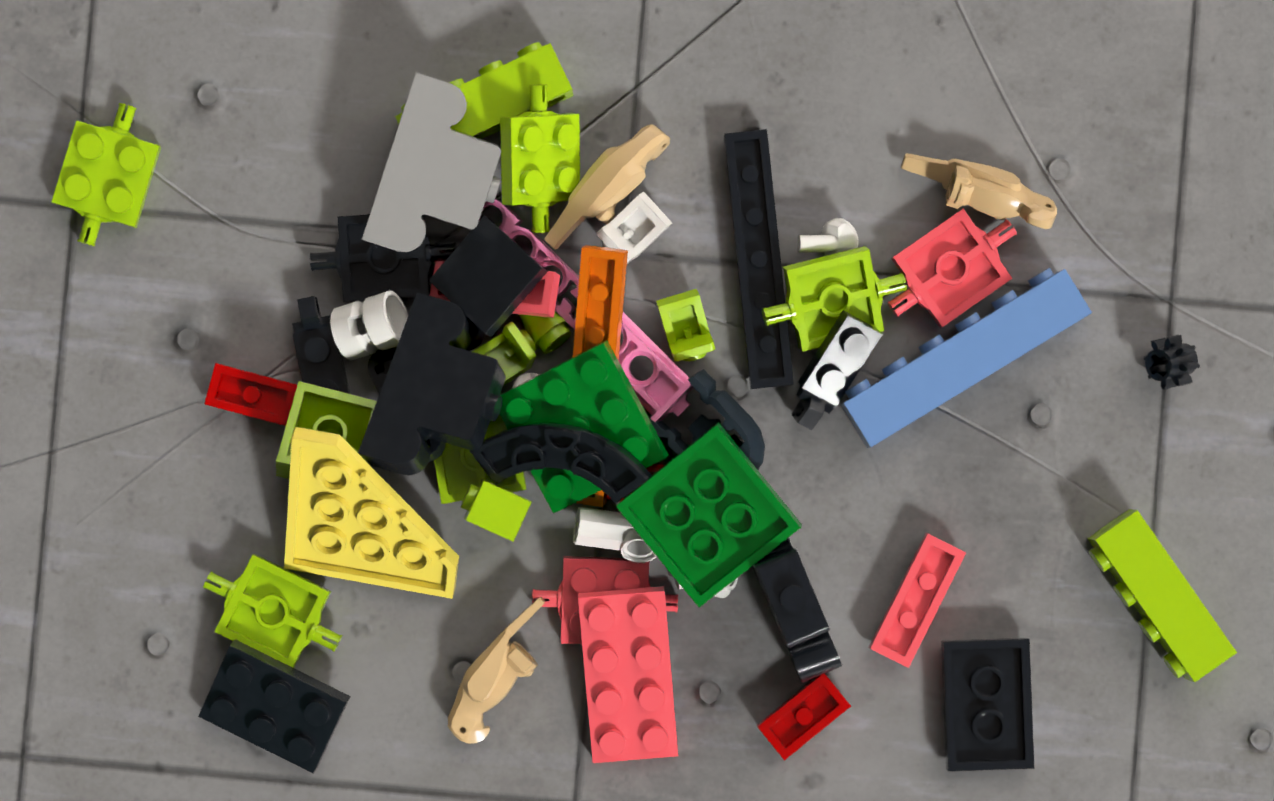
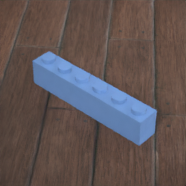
[840,268,1092,448]

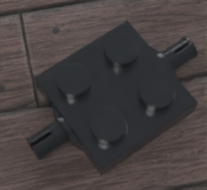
[310,214,457,303]

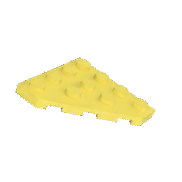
[284,427,459,599]

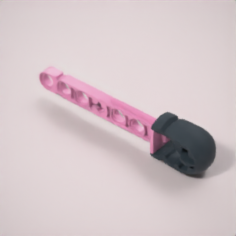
[479,200,765,470]

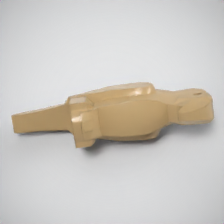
[544,124,670,250]
[901,153,1057,229]
[447,597,545,744]

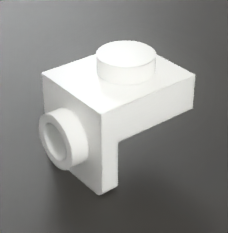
[597,192,672,263]

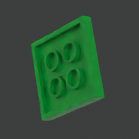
[500,340,668,514]
[616,422,802,607]

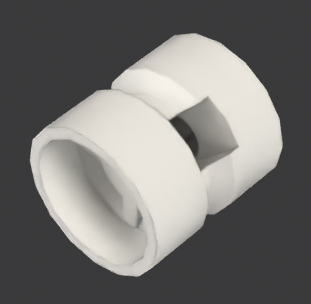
[330,290,408,361]

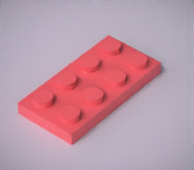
[578,586,678,763]

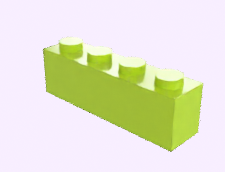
[395,42,574,139]
[1087,509,1237,682]

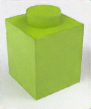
[460,479,532,542]

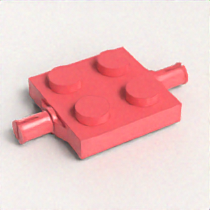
[887,208,1017,328]
[532,556,678,644]

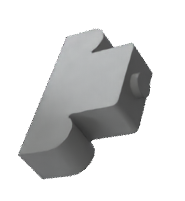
[362,72,501,252]

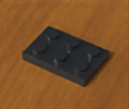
[941,638,1035,771]
[198,639,351,774]

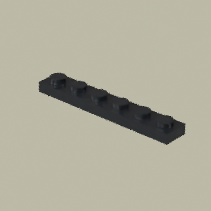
[724,129,794,390]

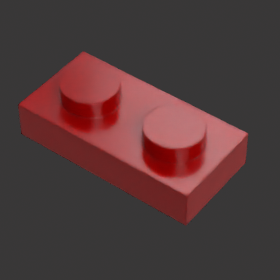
[204,363,297,426]
[757,674,851,761]

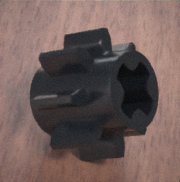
[1144,335,1200,390]

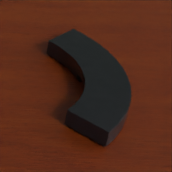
[469,423,652,504]

